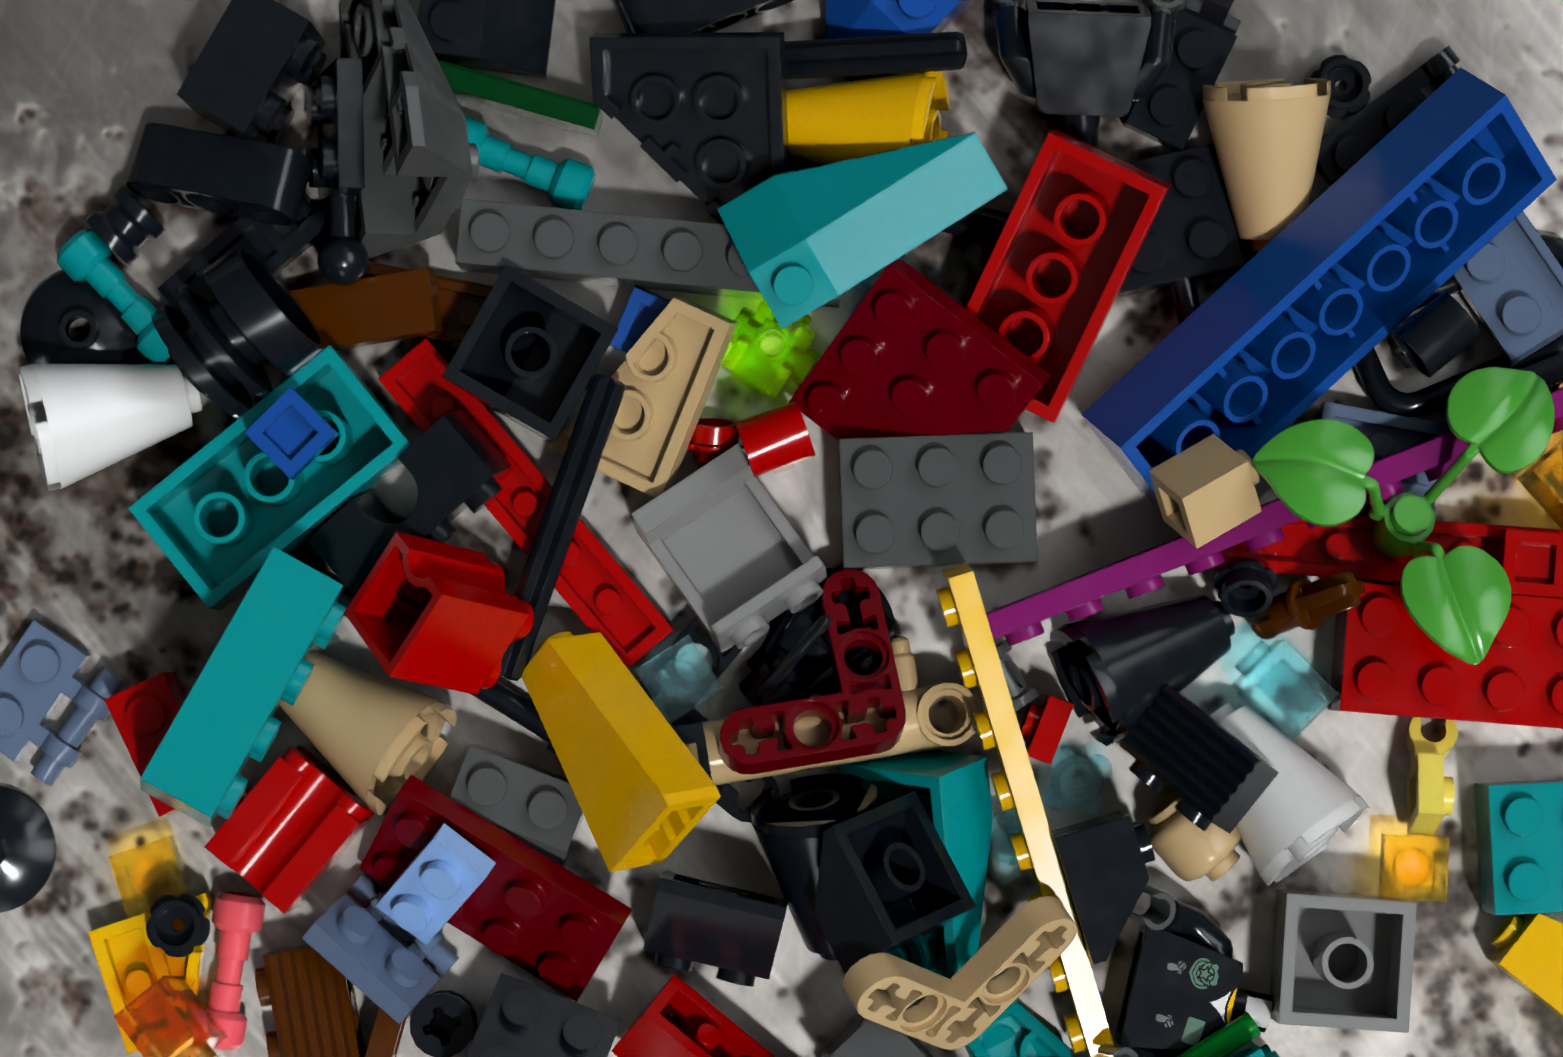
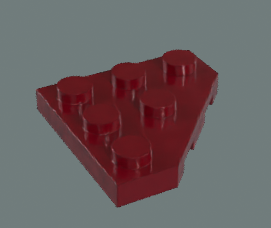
[789,258,1051,441]

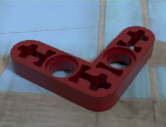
[719,569,906,774]

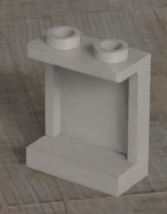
[632,443,827,653]

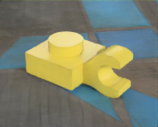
[1405,717,1458,836]

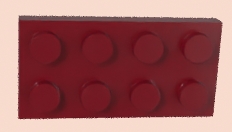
[359,775,633,1001]

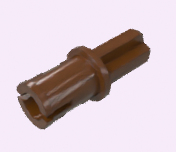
[1249,570,1365,640]

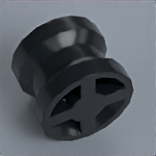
[85,185,167,266]
[410,990,478,1057]

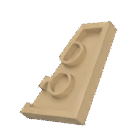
[548,297,738,498]

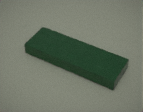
[437,59,603,139]

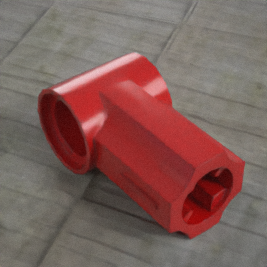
[735,401,816,477]

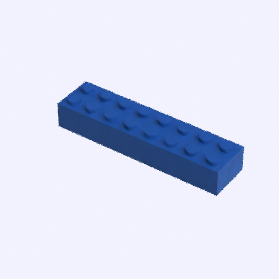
[1081,67,1557,507]

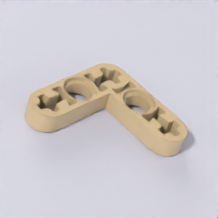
[842,896,1077,1050]

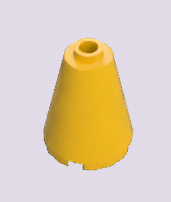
[786,71,949,166]

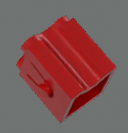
[345,531,534,695]
[205,745,375,914]

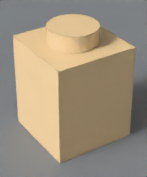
[1149,434,1262,549]

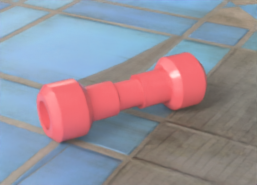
[193,891,266,1050]

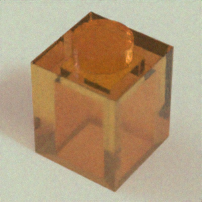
[114,975,228,1057]

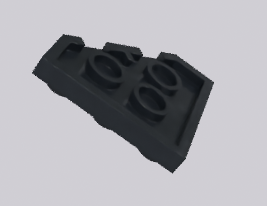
[589,32,789,224]

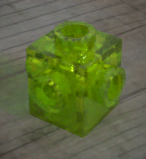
[721,299,820,403]

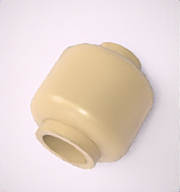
[1147,791,1241,881]

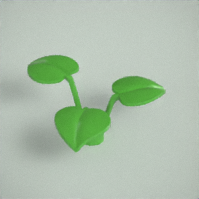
[1251,367,1555,666]

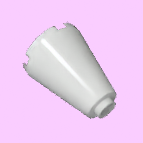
[18,364,202,491]
[1210,703,1370,886]

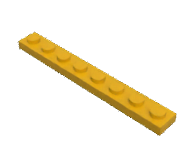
[936,563,1114,1057]

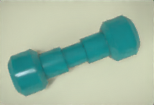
[464,115,596,210]
[57,229,172,364]

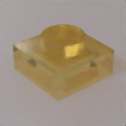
[1379,833,1449,902]
[108,835,193,918]

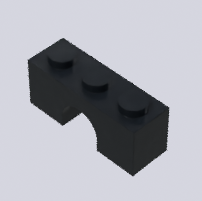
[307,409,512,596]

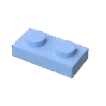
[375,823,496,945]

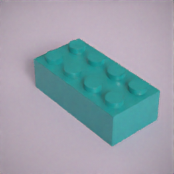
[128,345,413,610]
[140,546,347,828]
[1474,779,1563,915]

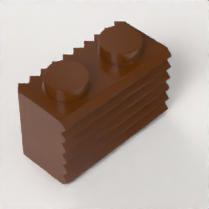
[255,945,366,1057]

